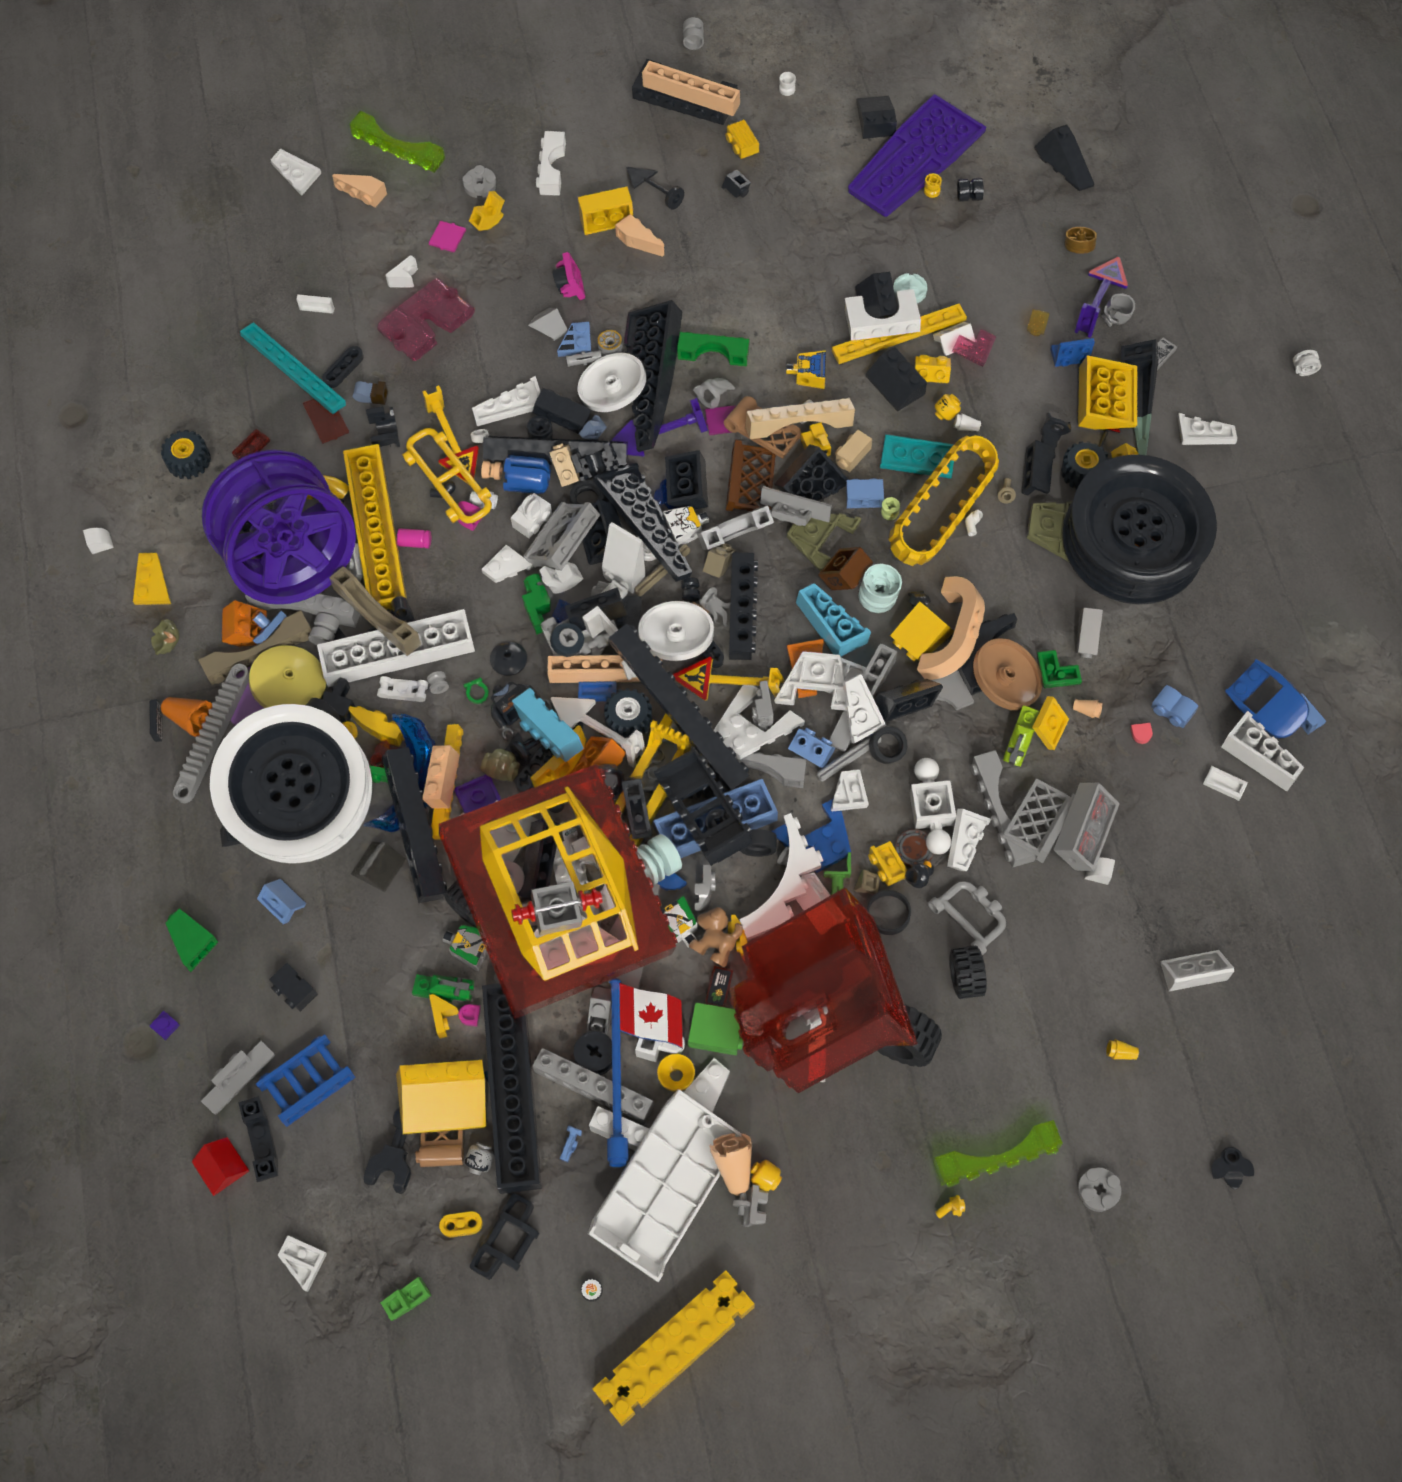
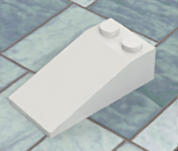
[602,522,646,593]

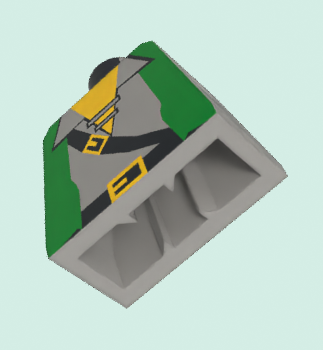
[443,925,494,972]

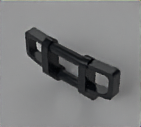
[470,1194,540,1280]

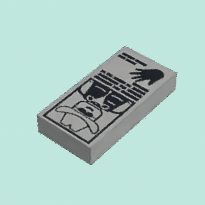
[1157,338,1177,370]

